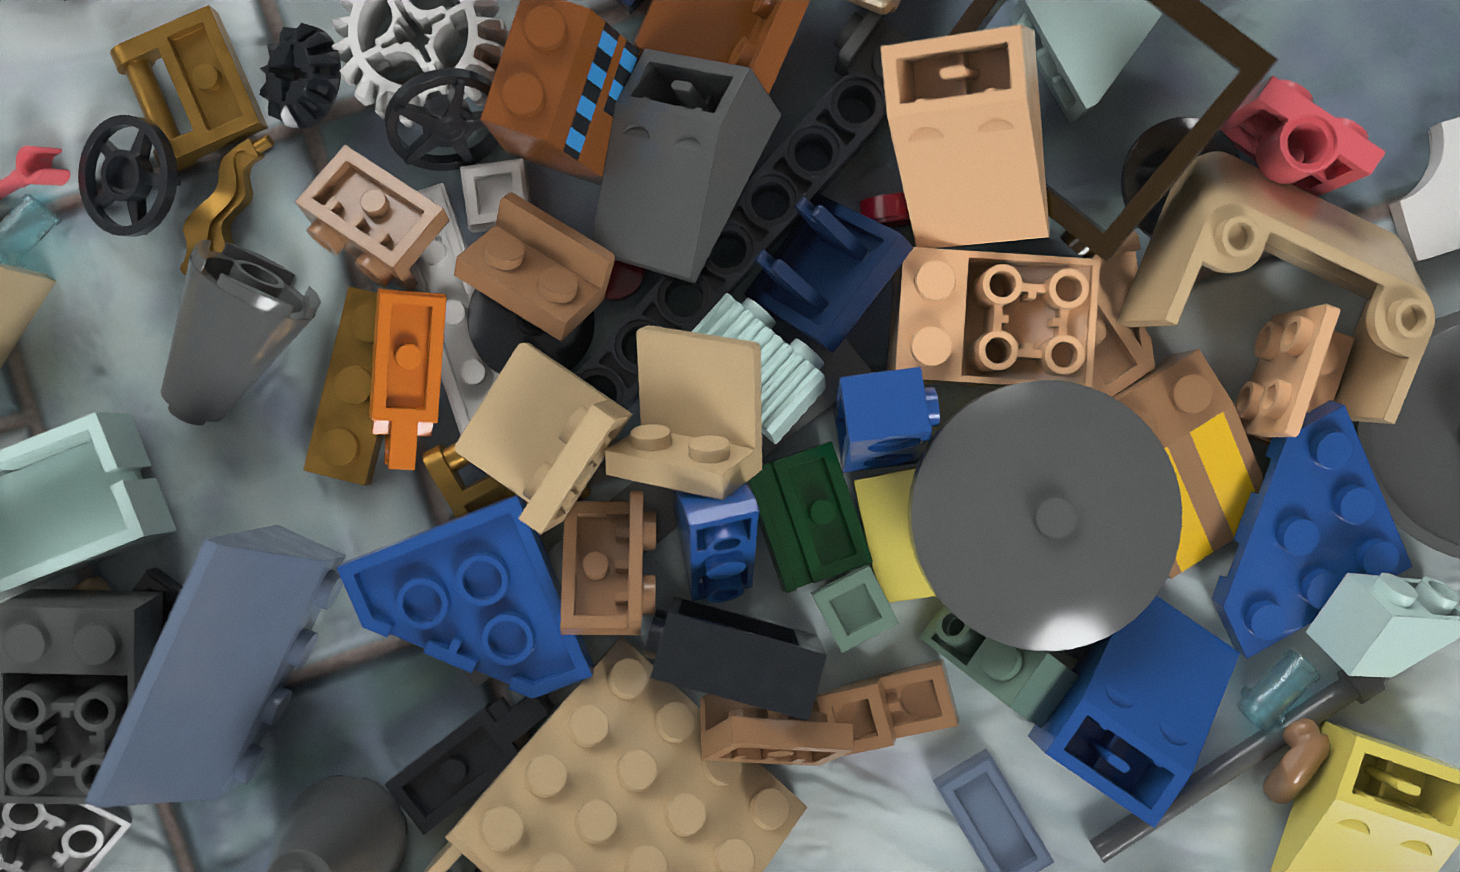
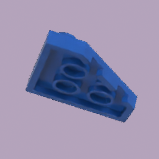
[1211,400,1413,659]
[337,494,595,699]

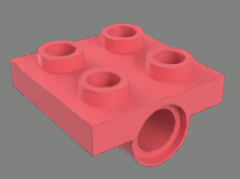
[1220,76,1386,197]

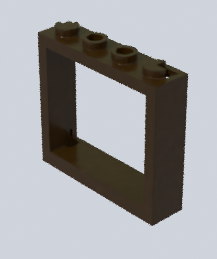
[948,0,1278,261]

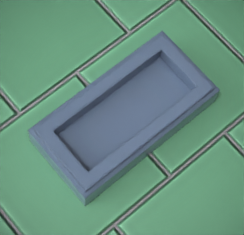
[932,748,1054,872]

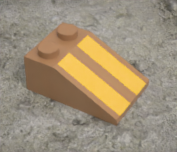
[1113,349,1264,579]

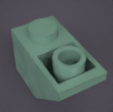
[919,605,1079,728]

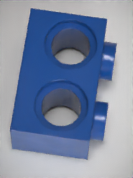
[834,367,940,473]

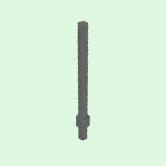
[1089,669,1390,863]

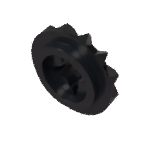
[259,23,341,129]

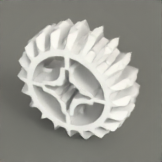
[331,0,507,128]

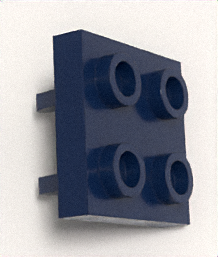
[744,195,914,353]

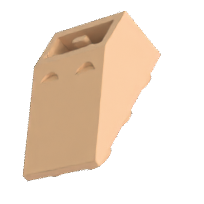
[881,24,1050,248]
[887,247,1100,388]

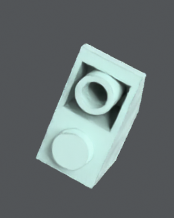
[1306,573,1460,678]

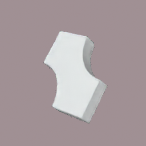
[1389,117,1460,263]

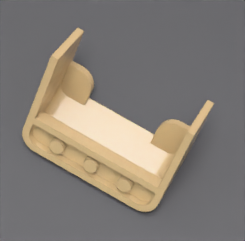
[1116,151,1435,424]

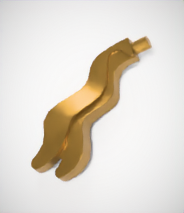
[180,134,274,275]

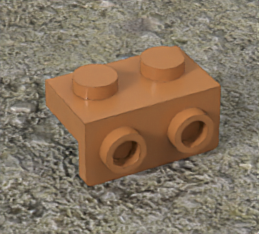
[560,491,656,635]

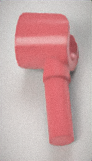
[0,146,70,200]

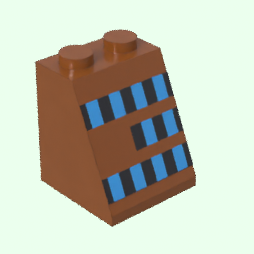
[480,0,642,186]

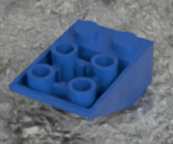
[1027,595,1240,828]

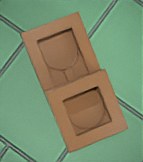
[816,659,959,756]

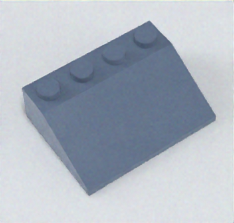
[85,525,345,808]

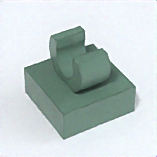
[811,564,899,653]

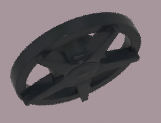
[385,68,499,171]
[78,115,181,237]

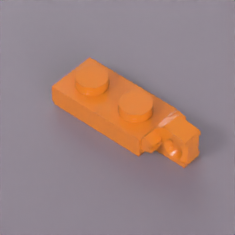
[369,288,447,470]

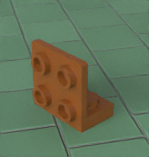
[633,0,810,95]

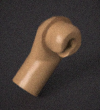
[1263,718,1330,804]

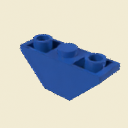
[673,483,759,603]

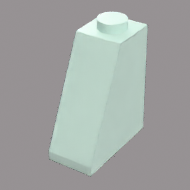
[1009,0,1162,124]

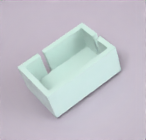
[0,412,177,600]

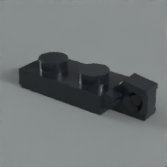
[384,694,555,835]

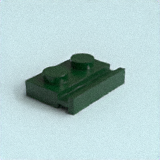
[746,441,873,593]

